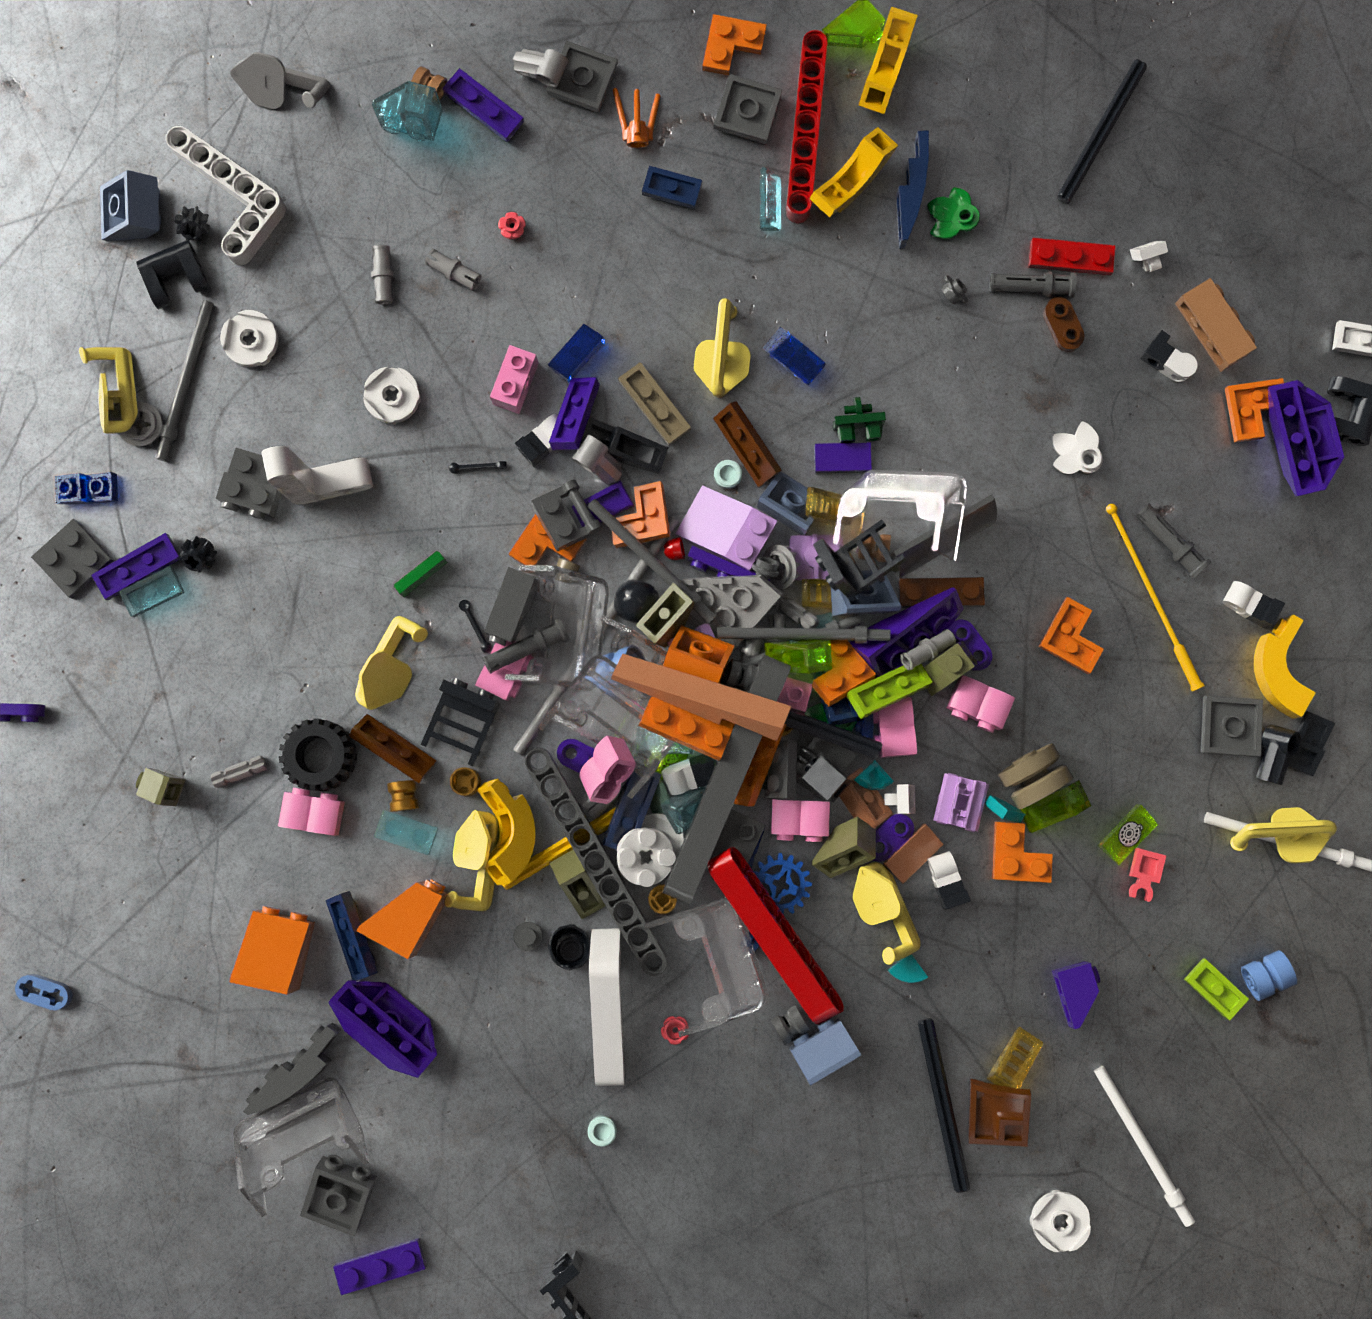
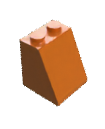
[663,625,735,684]
[357,879,448,959]
[230,906,315,995]

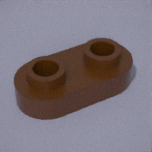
[1043,297,1085,352]

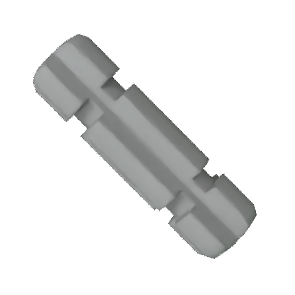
[774,593,819,629]
[210,756,267,788]

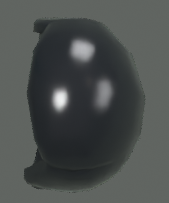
[614,579,660,623]
[548,924,591,970]

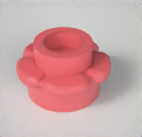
[498,212,526,239]
[661,1016,690,1045]

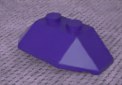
[1268,380,1345,497]
[328,980,437,1078]

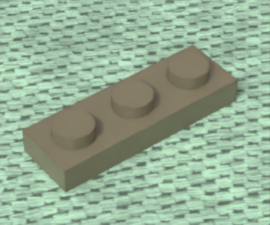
[618,362,691,446]

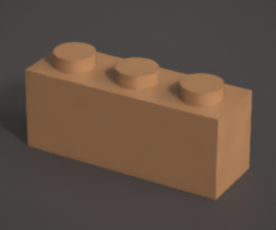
[1175,278,1257,372]

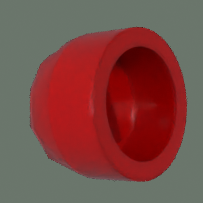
[664,537,685,561]

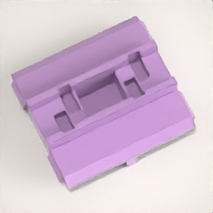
[789,534,840,580]
[933,773,989,832]

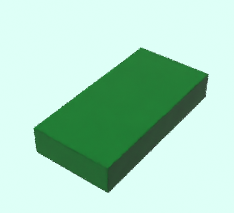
[394,551,448,597]

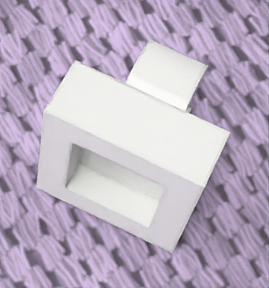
[1130,241,1168,272]
[884,784,915,814]

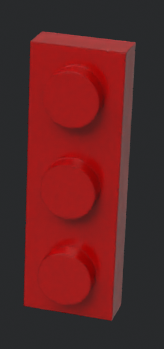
[1028,238,1115,276]

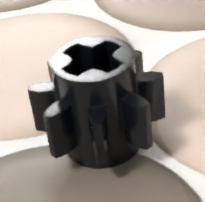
[174,206,210,242]
[179,536,217,573]

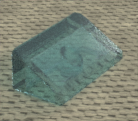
[759,167,781,231]
[661,785,707,835]

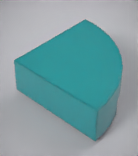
[854,761,894,790]
[985,795,1026,823]
[887,954,928,983]

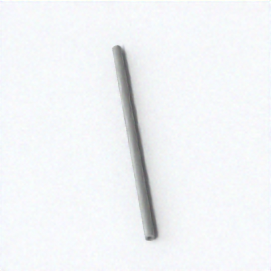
[513,516,679,756]

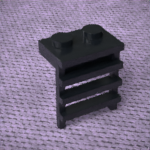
[813,519,907,603]
[420,678,500,766]
[539,1250,592,1319]

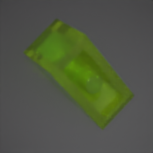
[822,0,885,48]
[765,640,832,674]
[1019,780,1092,833]

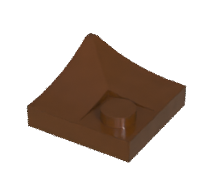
[968,1079,1031,1147]

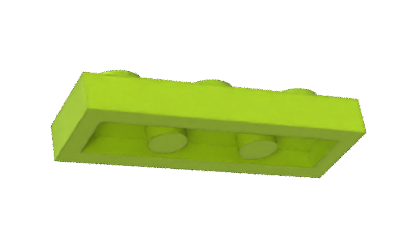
[846,664,933,719]

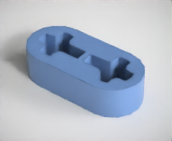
[15,974,73,1010]

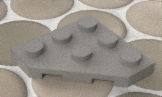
[681,575,783,653]

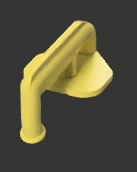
[694,298,751,398]
[79,347,138,433]
[355,616,428,710]
[1230,807,1337,863]
[445,810,500,911]
[853,862,921,965]

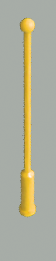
[1106,504,1205,691]

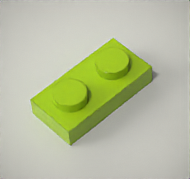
[1184,958,1249,1020]

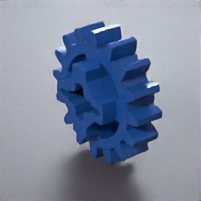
[753,853,812,914]

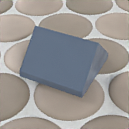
[757,472,827,535]
[830,570,901,616]

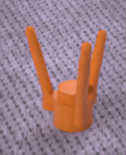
[613,88,660,148]

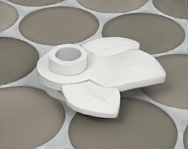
[1053,421,1103,474]

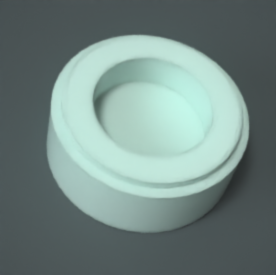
[714,460,742,489]
[588,1115,617,1146]

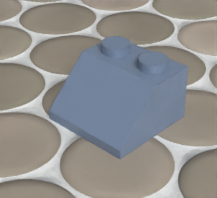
[100,170,161,241]
[789,1018,861,1086]

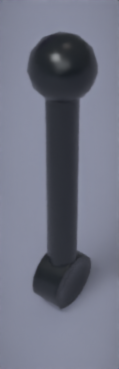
[449,461,507,474]
[459,600,492,653]

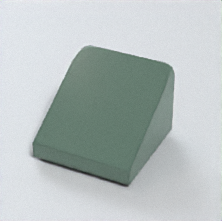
[650,782,674,814]

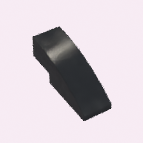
[579,417,669,474]

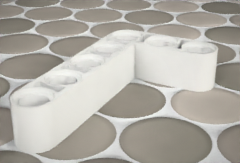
[166,126,286,265]
[261,446,374,505]
[589,928,625,1086]

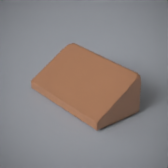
[839,767,894,828]
[883,824,944,884]

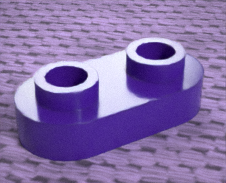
[948,619,992,671]
[0,703,46,722]
[557,739,595,774]
[872,814,914,862]

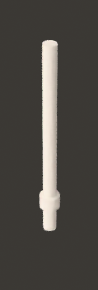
[1204,812,1372,872]
[1094,1066,1195,1227]

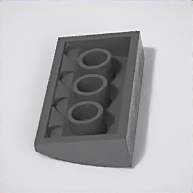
[891,494,997,579]

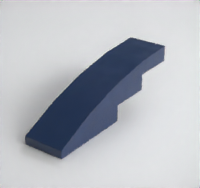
[896,130,929,249]

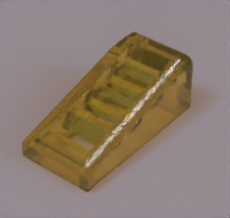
[805,487,850,526]
[801,579,832,609]
[987,1027,1043,1088]

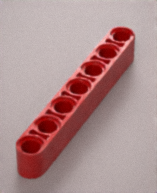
[786,30,827,223]
[707,847,844,1025]

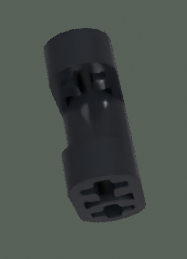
[136,240,210,310]
[1327,376,1372,446]

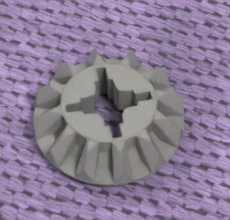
[118,402,163,447]
[763,544,800,589]

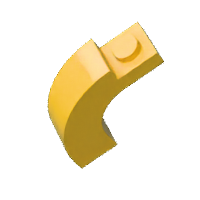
[858,6,918,114]
[810,127,898,217]
[1254,615,1316,719]
[476,779,535,886]

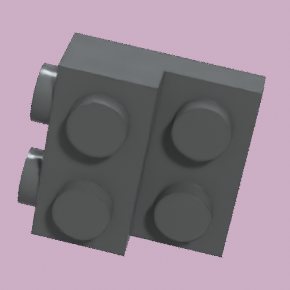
[216,448,282,520]
[300,1155,377,1236]

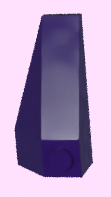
[849,587,964,679]

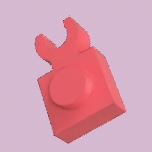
[1129,848,1166,902]

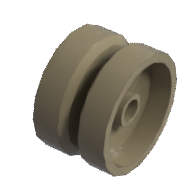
[998,743,1074,809]

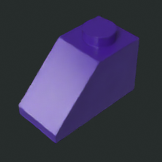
[1052,961,1101,1029]

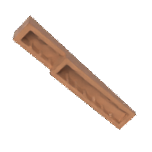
[611,654,791,741]

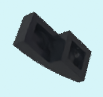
[1288,710,1335,776]

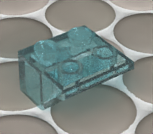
[372,81,443,141]

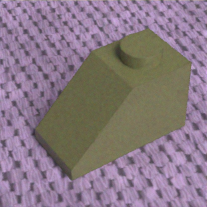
[636,583,695,648]
[924,640,978,696]
[136,768,186,806]
[812,816,876,878]
[550,850,606,919]

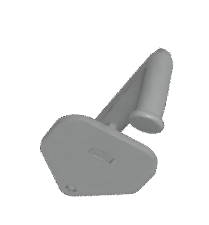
[230,52,330,109]

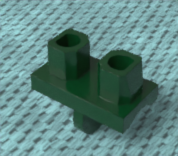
[832,397,886,443]

